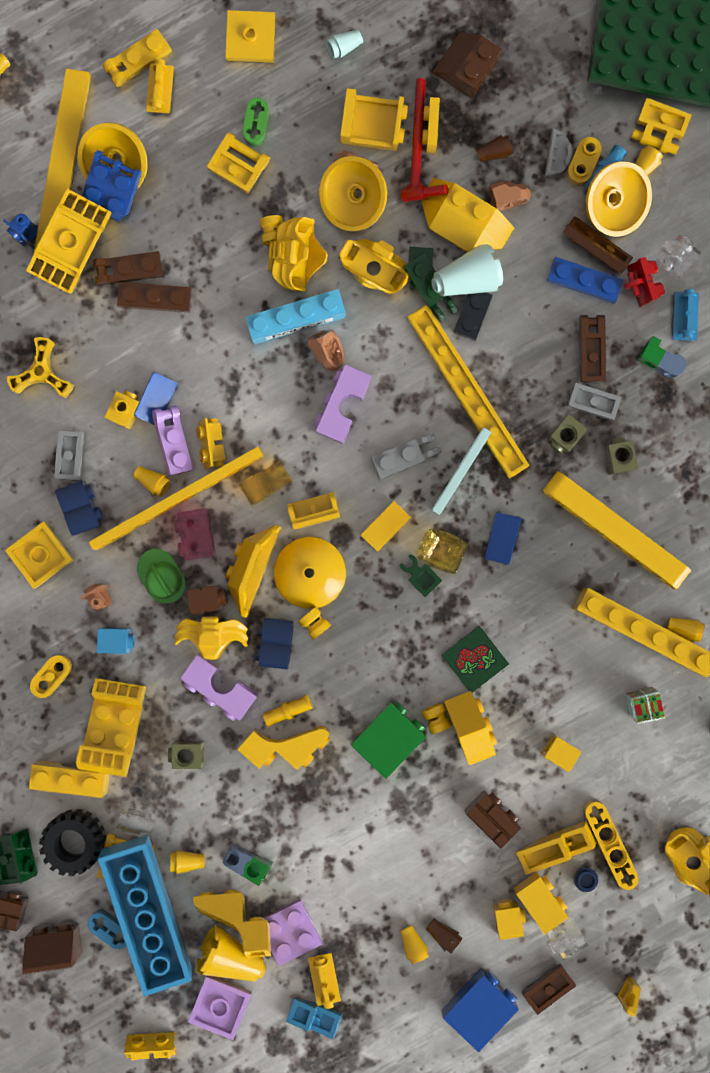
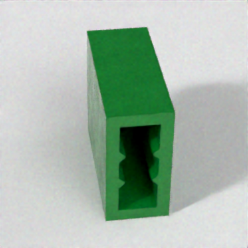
[351,700,426,779]

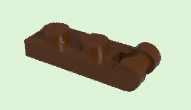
[93,251,163,285]
[579,315,606,382]

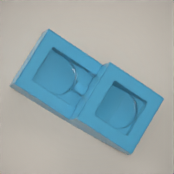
[286,998,343,1039]

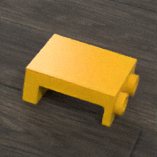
[340,88,408,151]

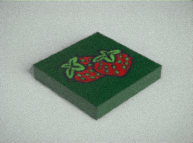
[441,626,509,693]

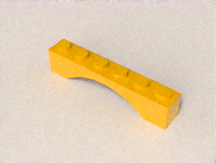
[572,588,710,678]

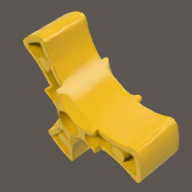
[7,337,74,398]

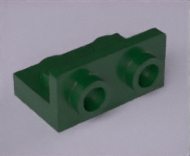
[0,829,37,885]

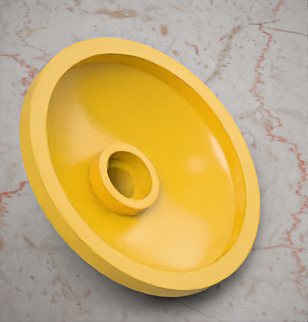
[77,122,147,189]
[319,156,387,231]
[586,161,652,237]
[274,537,346,609]

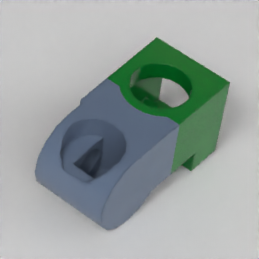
[637,336,686,378]
[223,844,273,886]

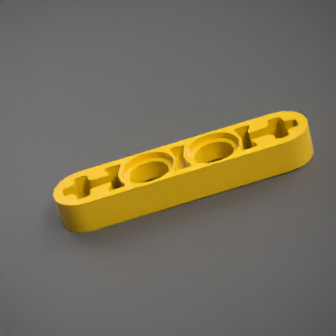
[583,800,639,890]

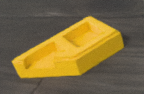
[617,976,641,1017]

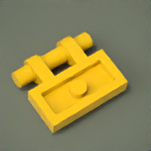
[631,98,692,155]

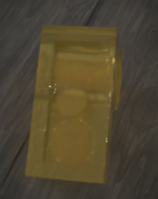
[239,461,293,507]

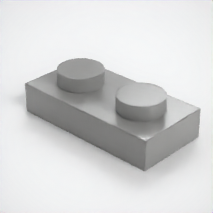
[567,383,622,421]
[54,430,84,481]

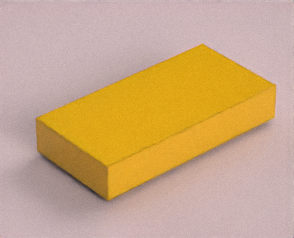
[361,501,411,552]

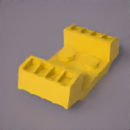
[26,188,112,294]
[76,678,146,777]

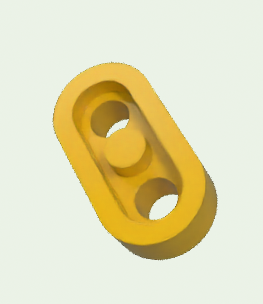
[567,137,602,185]
[30,655,72,698]

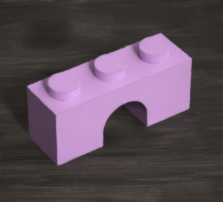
[314,364,372,445]
[180,653,259,721]

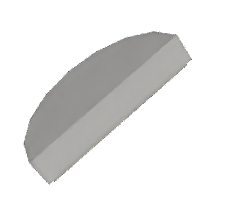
[544,128,573,177]

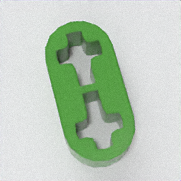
[243,98,269,146]

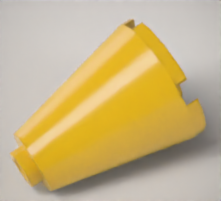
[195,925,266,982]

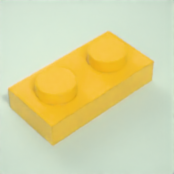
[422,97,440,154]

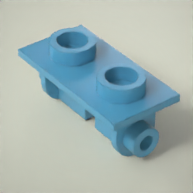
[673,289,699,341]

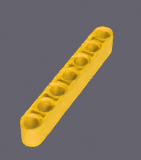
[542,471,691,590]

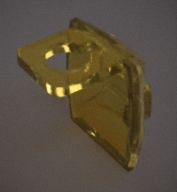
[417,528,469,575]

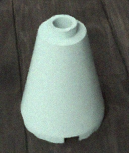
[432,243,503,296]

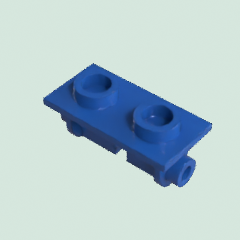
[3,214,38,249]

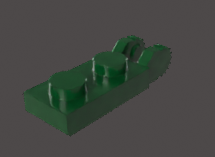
[403,253,458,322]

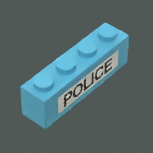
[245,289,346,345]

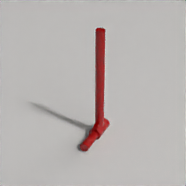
[401,78,449,203]

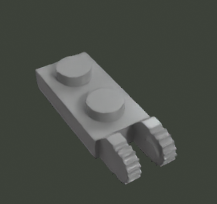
[371,433,442,480]

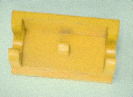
[287,492,340,530]

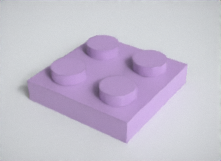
[263,899,322,966]
[188,975,252,1040]

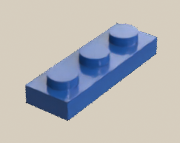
[547,257,624,304]

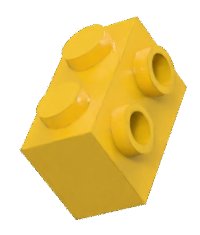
[513,872,569,935]

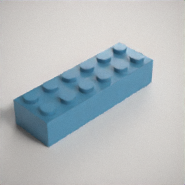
[98,834,193,996]

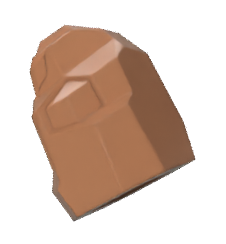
[489,181,531,211]
[308,329,344,371]

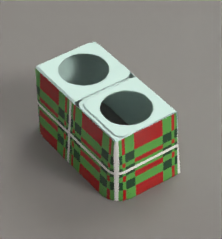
[625,687,665,724]

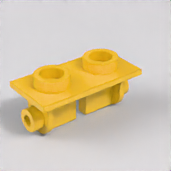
[146,59,174,114]
[196,418,226,469]
[308,953,341,1009]
[124,1032,176,1061]

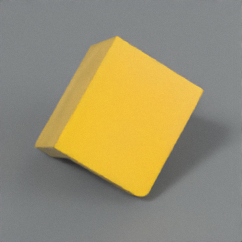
[541,733,581,773]

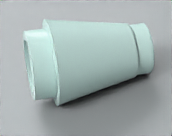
[326,29,363,59]

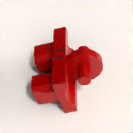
[623,257,665,307]

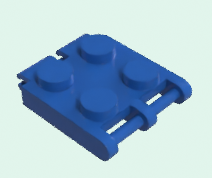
[82,150,142,221]

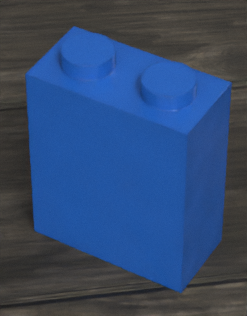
[441,968,519,1053]

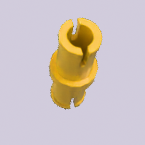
[263,694,313,727]

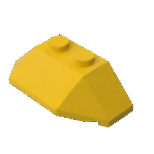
[421,178,514,253]
[225,525,281,618]

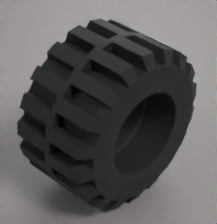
[39,809,106,876]

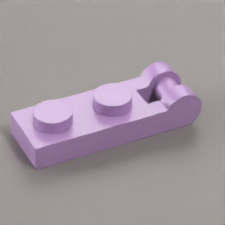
[152,405,193,476]

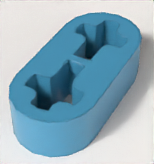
[88,910,126,949]

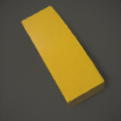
[516,820,597,875]

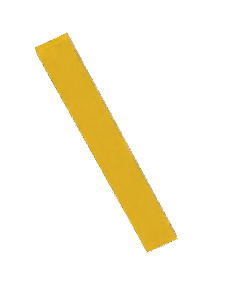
[33,68,91,255]
[407,304,530,479]
[89,447,264,550]

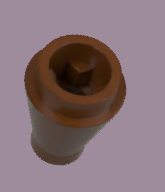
[476,134,514,162]
[426,918,463,954]

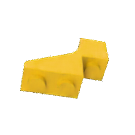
[237,726,330,770]
[193,890,271,958]

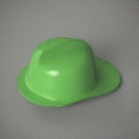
[137,549,185,603]

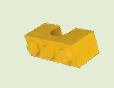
[29,760,110,798]

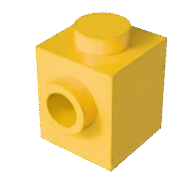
[104,390,139,430]
[493,899,526,940]

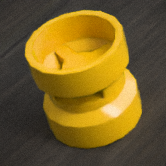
[259,215,284,246]
[298,607,331,640]
[421,702,452,734]

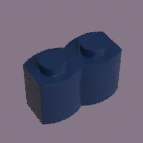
[55,480,104,536]
[255,618,294,670]

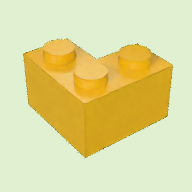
[444,691,497,765]

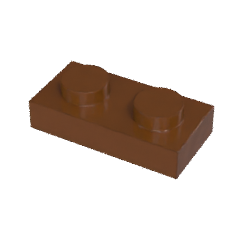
[522,963,576,1015]

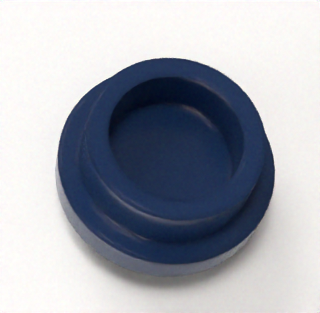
[574,867,598,892]

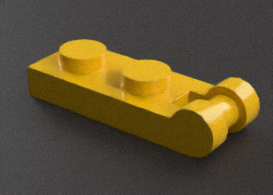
[102,29,172,87]

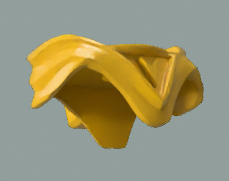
[268,217,327,292]
[340,239,408,294]
[174,617,248,661]
[665,827,710,896]

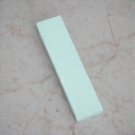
[432,428,492,515]

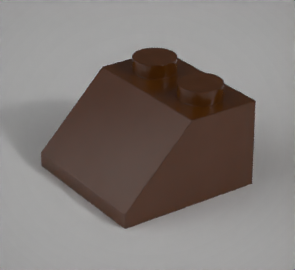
[433,32,502,99]
[22,921,83,974]

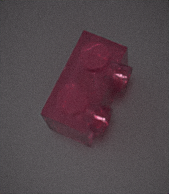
[174,508,216,561]

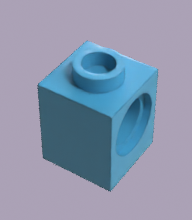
[97,627,135,654]

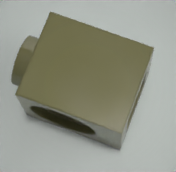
[547,414,588,454]
[604,437,638,475]
[168,741,204,769]

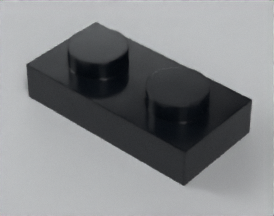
[453,293,493,341]

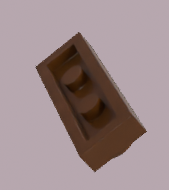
[563,216,633,274]
[117,282,192,313]

